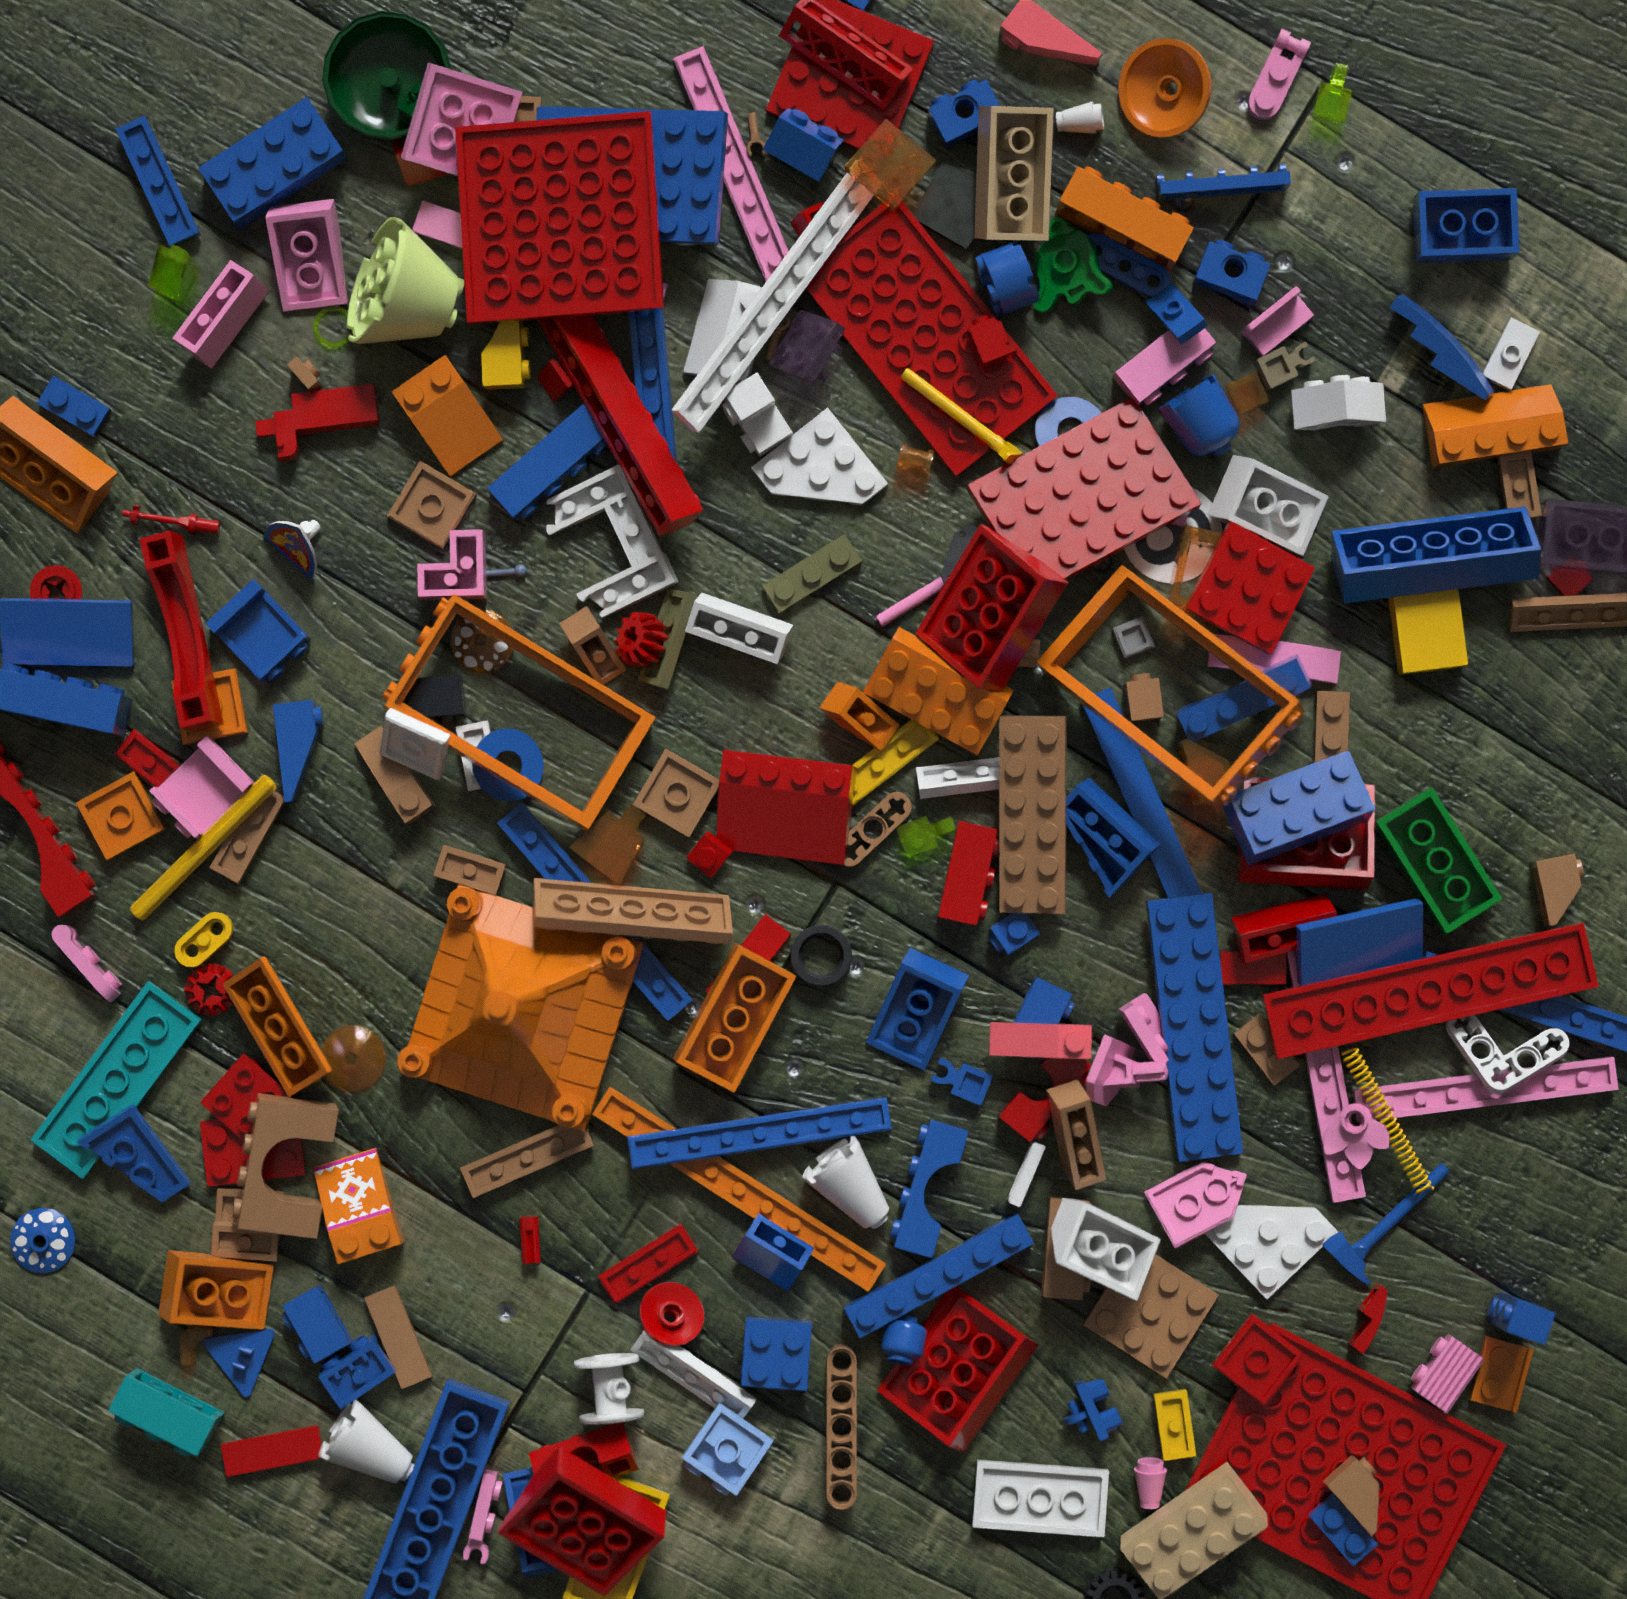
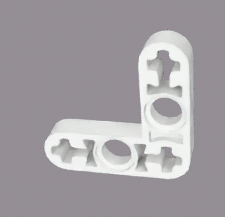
[1446,1015,1569,1094]

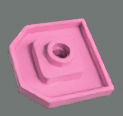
[1086,1034,1168,1106]

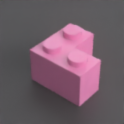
[417,530,487,600]

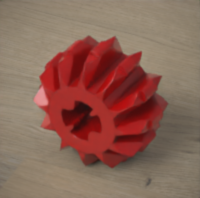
[613,612,669,668]

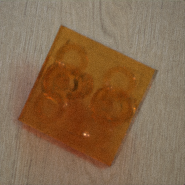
[844,119,936,211]

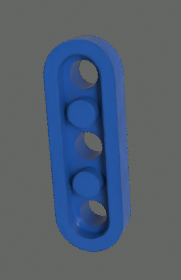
[1088,233,1170,298]

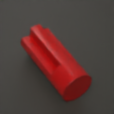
[519,1216,541,1264]

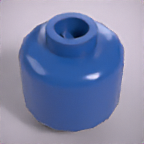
[881,1315,927,1366]

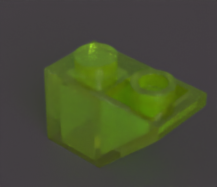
[148,244,200,305]

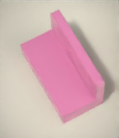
[1242,286,1314,357]

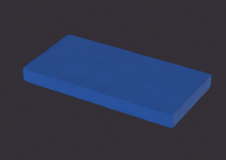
[0,598,135,667]
[1296,898,1423,986]

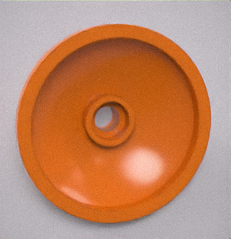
[1118,38,1212,137]

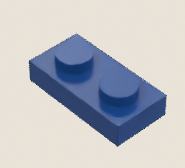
[37,376,111,437]
[1308,1493,1378,1566]

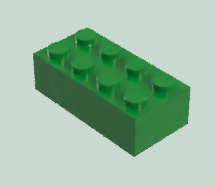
[1374,787,1502,934]

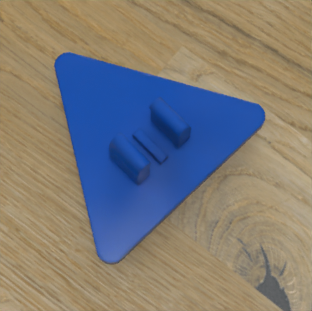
[203,1328,275,1397]

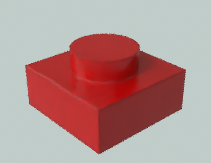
[686,831,733,878]

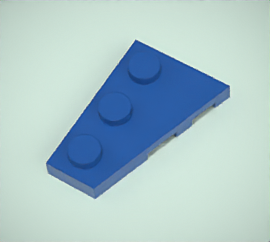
[77,1104,190,1202]

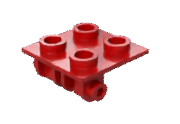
[200,1053,293,1140]

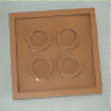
[1083,1254,1219,1378]

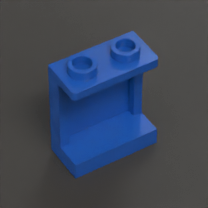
[205,579,311,683]

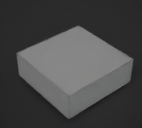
[1112,616,1155,659]

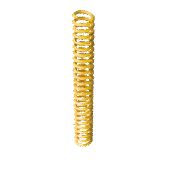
[1341,1048,1434,1194]

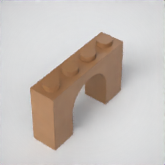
[231,1093,338,1239]

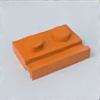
[1469,1336,1534,1413]

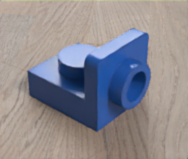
[988,913,1040,956]

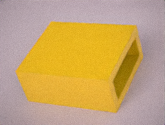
[1388,589,1468,675]

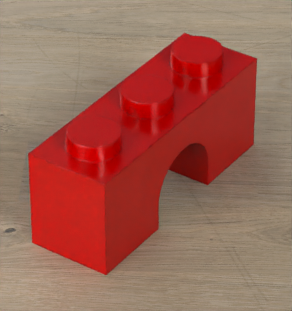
[998,1058,1092,1142]
[529,1422,639,1479]

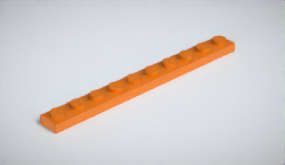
[592,1086,886,1292]

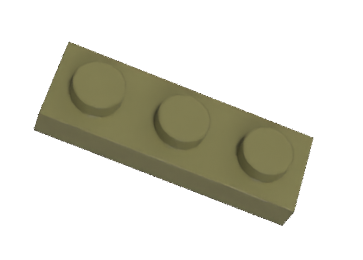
[762,534,862,614]
[638,588,698,690]

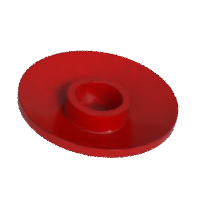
[639,1282,704,1346]

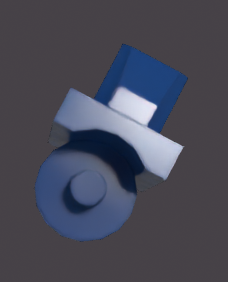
[1064,1378,1123,1441]

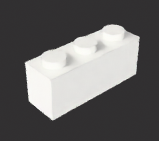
[685,593,793,664]

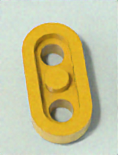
[175,912,234,967]

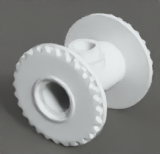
[574,1353,644,1424]

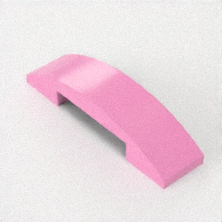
[1207,634,1341,684]

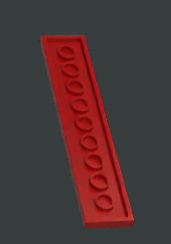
[1262,923,1599,1059]

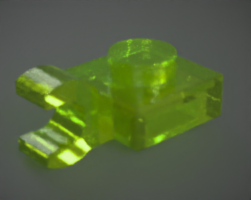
[1312,63,1352,124]
[896,816,956,858]

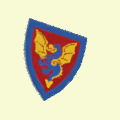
[263,520,321,580]

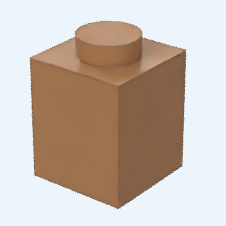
[1123,673,1164,723]

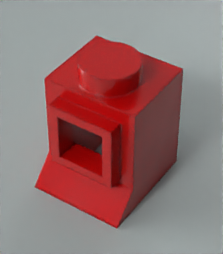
[967,314,1017,369]

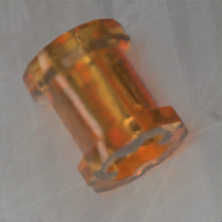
[895,442,934,479]

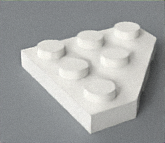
[751,408,888,505]
[1205,1205,1338,1299]

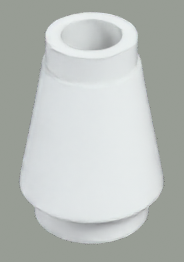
[1056,101,1104,134]

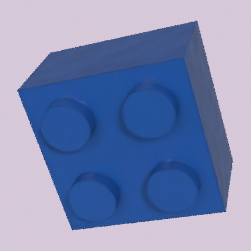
[741,1316,812,1391]

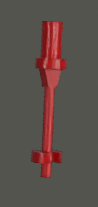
[122,505,220,534]

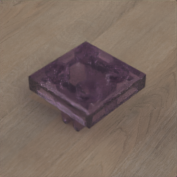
[768,310,846,384]

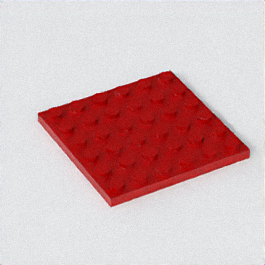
[455,111,664,324]

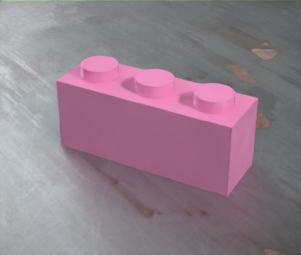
[173,260,269,369]
[1113,329,1216,406]

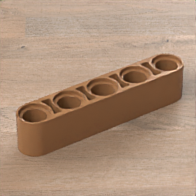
[826,1344,857,1510]

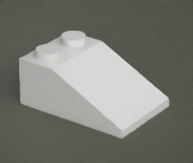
[1208,455,1329,556]

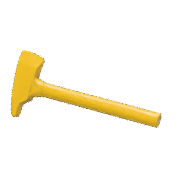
[900,368,1024,464]

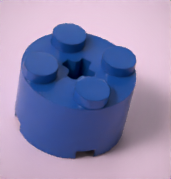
[975,240,1040,317]

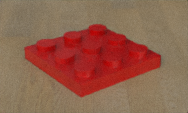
[1184,521,1315,655]

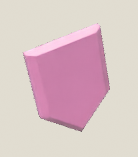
[1144,1162,1247,1249]

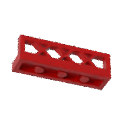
[778,0,913,110]

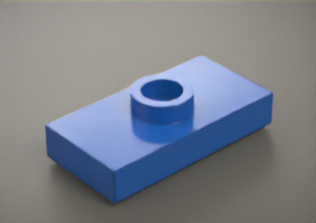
[1146,283,1208,345]

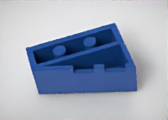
[1066,778,1161,898]

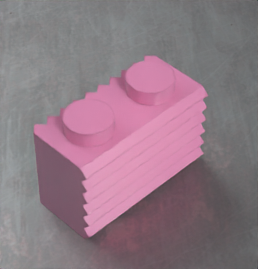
[1411,1334,1485,1413]

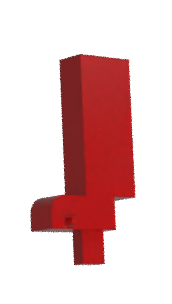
[255,384,380,462]

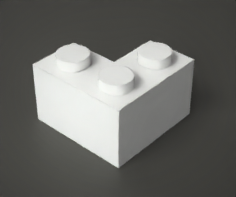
[722,373,793,457]
[1291,375,1386,430]

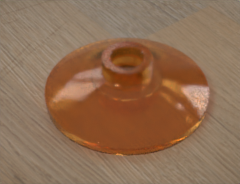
[321,1025,386,1091]

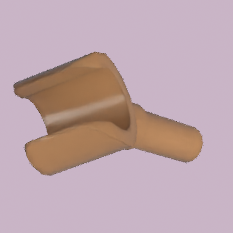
[747,113,766,157]
[765,317,790,361]

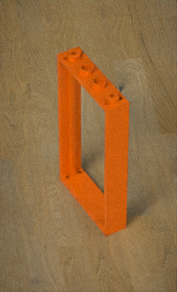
[1036,565,1304,811]
[382,593,656,831]

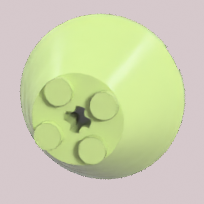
[347,217,464,344]

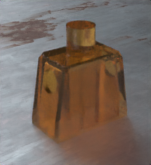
[569,804,646,886]

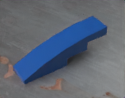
[1390,294,1494,400]

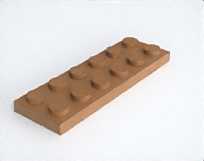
[999,716,1067,914]
[532,878,733,944]

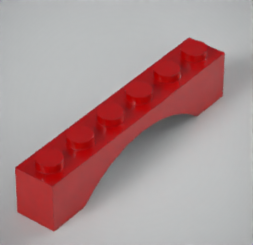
[139,530,224,732]
[0,740,97,917]

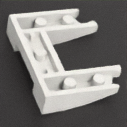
[547,464,679,617]

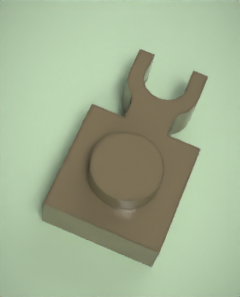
[1253,342,1315,391]

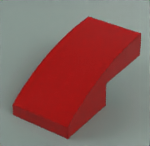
[1348,1283,1387,1354]

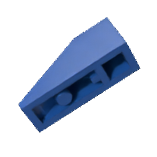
[273,700,324,803]

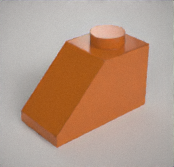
[819,682,900,751]

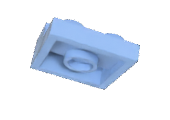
[682,1402,774,1496]

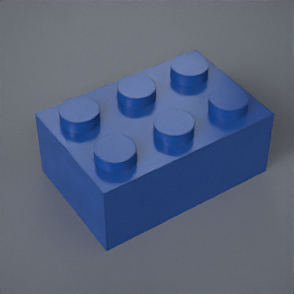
[1413,188,1519,263]

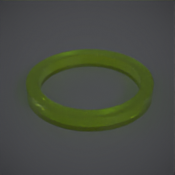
[313,306,353,347]

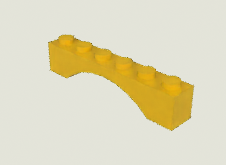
[481,320,531,390]

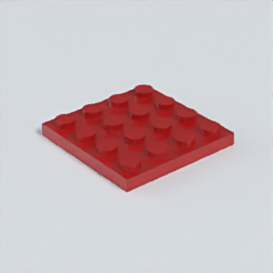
[766,0,934,161]

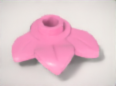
[1324,1103,1390,1170]

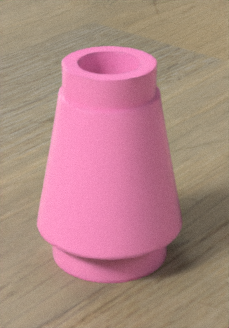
[1134,1457,1167,1509]

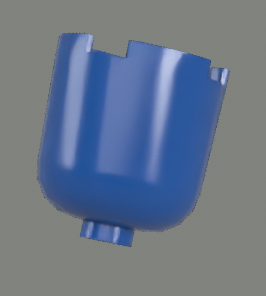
[1158,374,1240,457]

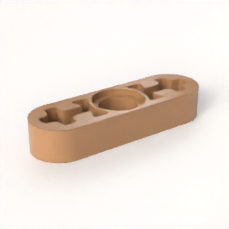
[843,792,912,867]

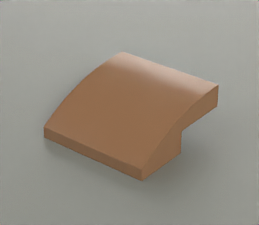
[211,1186,284,1262]

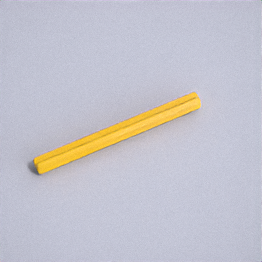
[130,775,277,920]

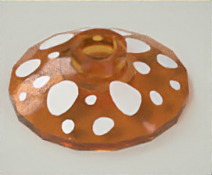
[450,609,514,674]

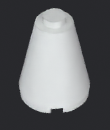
[803,1136,889,1229]
[319,1400,414,1484]

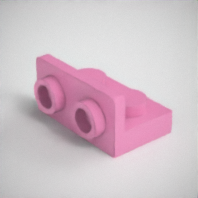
[1118,993,1169,1062]

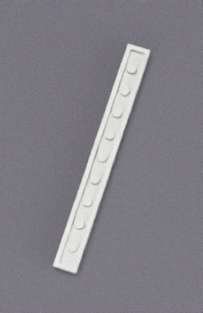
[671,162,882,432]

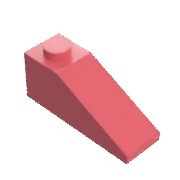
[999,0,1102,66]
[989,1022,1092,1059]

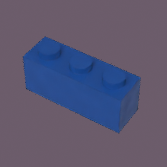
[1487,1292,1555,1345]

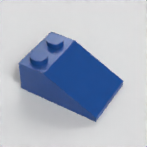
[866,948,969,1071]

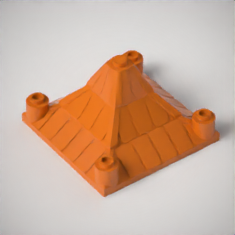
[397,884,645,1131]

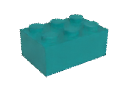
[108,1368,225,1457]

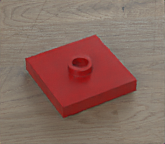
[1211,1313,1305,1407]

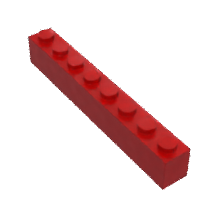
[537,315,703,536]

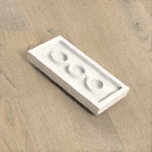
[972,1460,1109,1537]

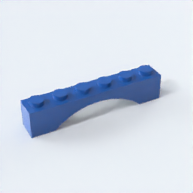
[844,1212,1034,1338]

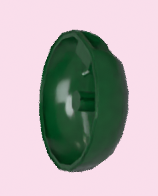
[322,11,452,142]

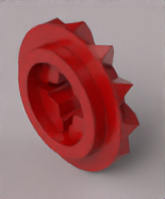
[30,565,83,599]
[184,963,234,1016]

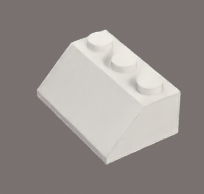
[683,279,762,386]
[1051,1198,1161,1301]

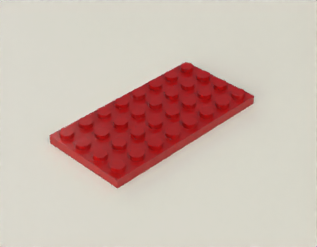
[805,193,1058,477]

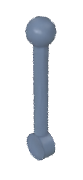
[486,565,527,577]

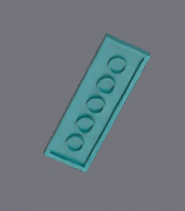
[30,981,202,1179]

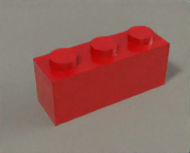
[937,821,999,926]
[1231,893,1337,963]

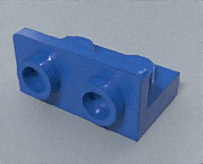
[318,1334,396,1409]

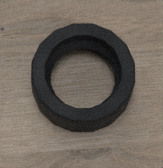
[791,925,852,986]

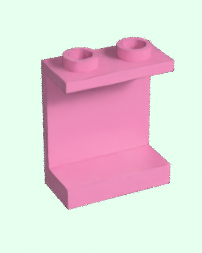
[149,736,255,839]

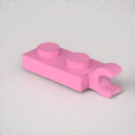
[463,1469,503,1564]

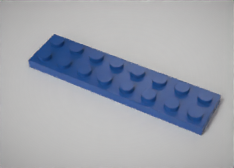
[1145,893,1243,1162]

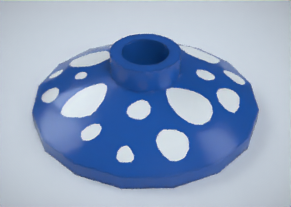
[10,1208,76,1273]

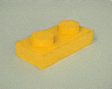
[1153,1389,1196,1461]

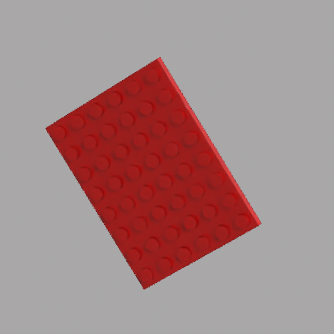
[1184,1321,1506,1599]

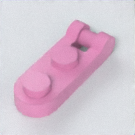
[1247,29,1311,120]
[52,925,122,1003]

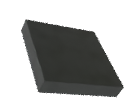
[913,161,976,251]

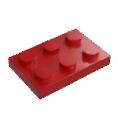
[200,1119,307,1187]

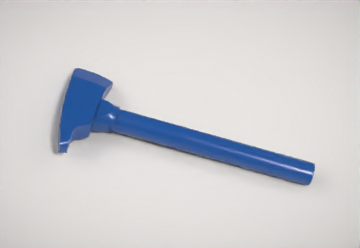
[1322,1163,1450,1285]

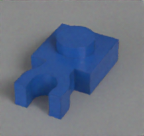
[931,1058,993,1106]

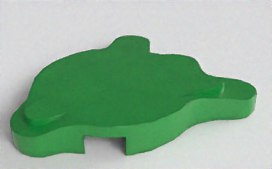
[1034,217,1113,313]

